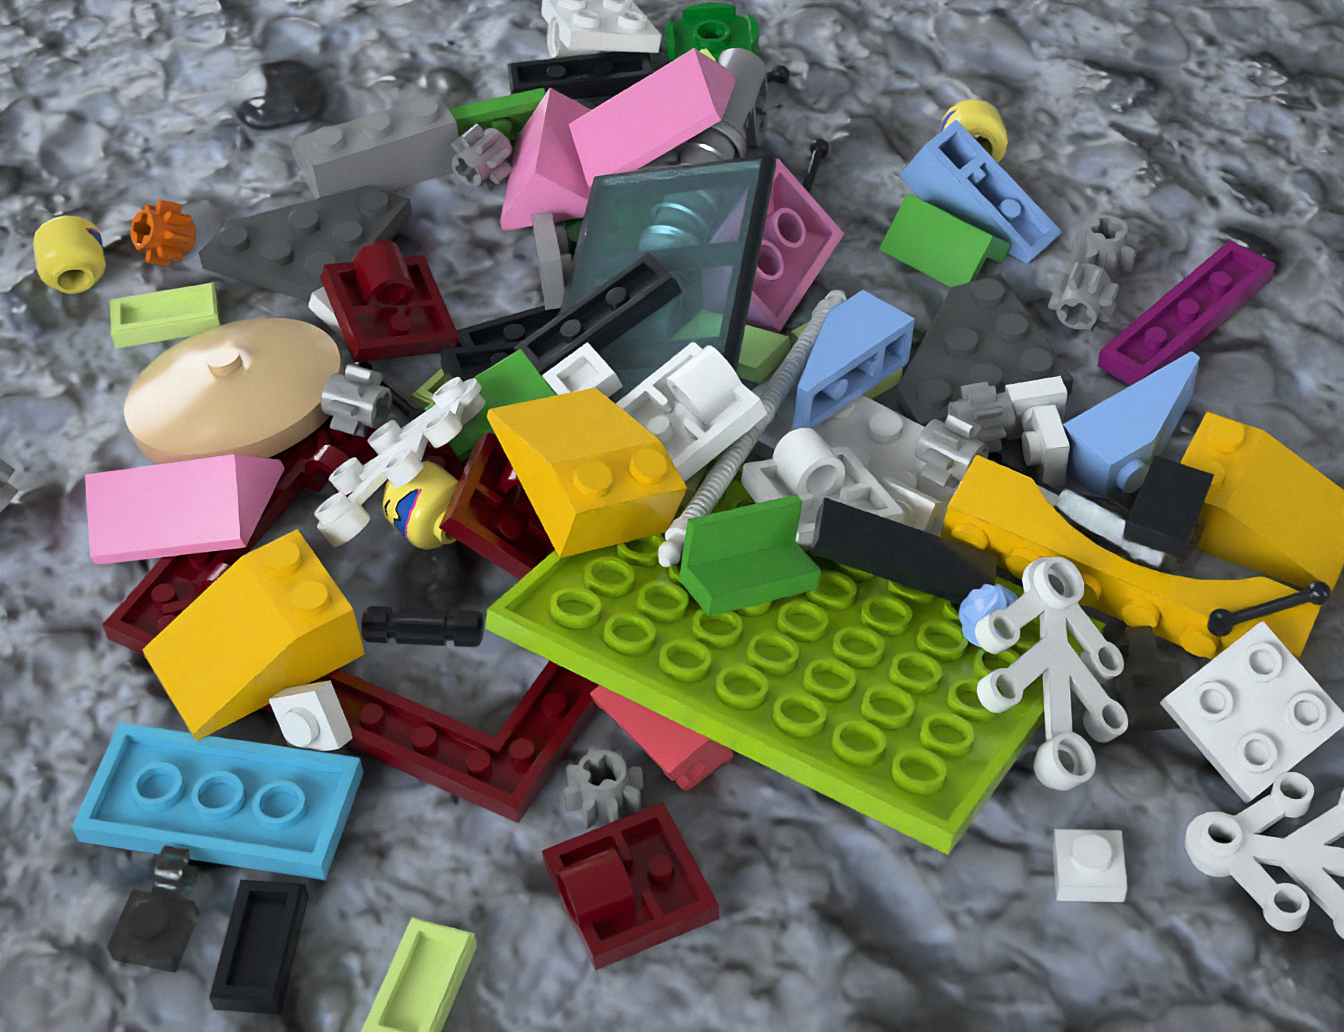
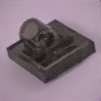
[1054,487,1206,574]

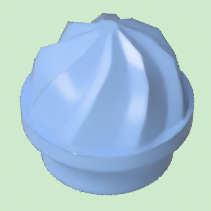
[959,583,1021,647]

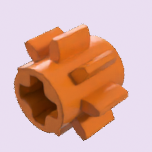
[130,199,196,266]

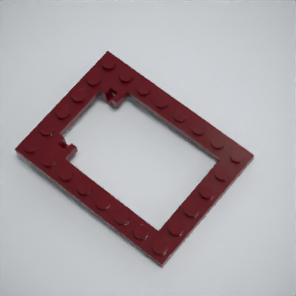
[102,415,599,823]

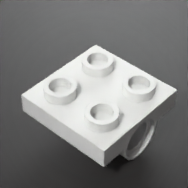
[541,0,662,58]
[616,341,768,482]
[740,428,905,551]
[1160,620,1344,804]

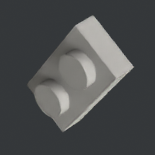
[531,212,572,310]

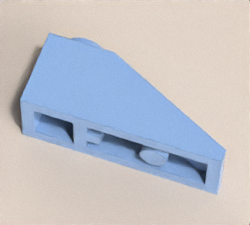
[899,119,1062,264]
[792,290,915,431]
[1063,351,1200,505]

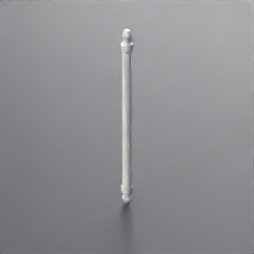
[658,289,847,567]

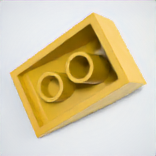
[487,388,687,558]
[1180,412,1344,597]
[142,529,365,741]

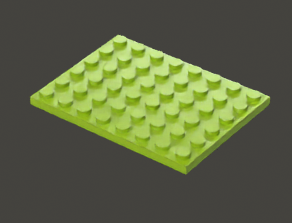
[485,455,1106,855]

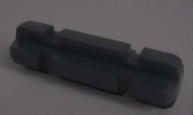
[361,606,484,647]

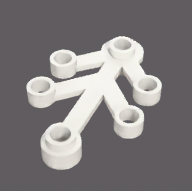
[314,377,486,547]
[975,556,1128,791]
[1185,772,1344,939]

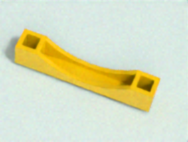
[940,455,1321,660]

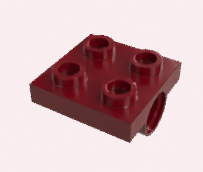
[320,240,460,363]
[439,431,555,580]
[542,802,719,971]

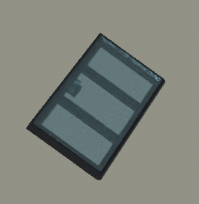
[559,155,776,404]

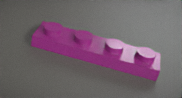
[1098,240,1275,386]

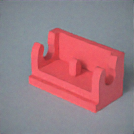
[590,685,734,791]

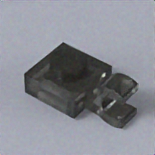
[1113,626,1184,733]
[107,845,200,973]

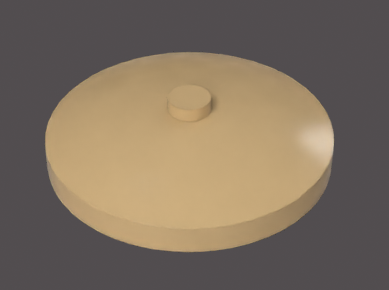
[124,318,345,464]

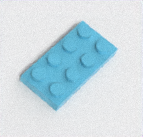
[72,722,364,880]

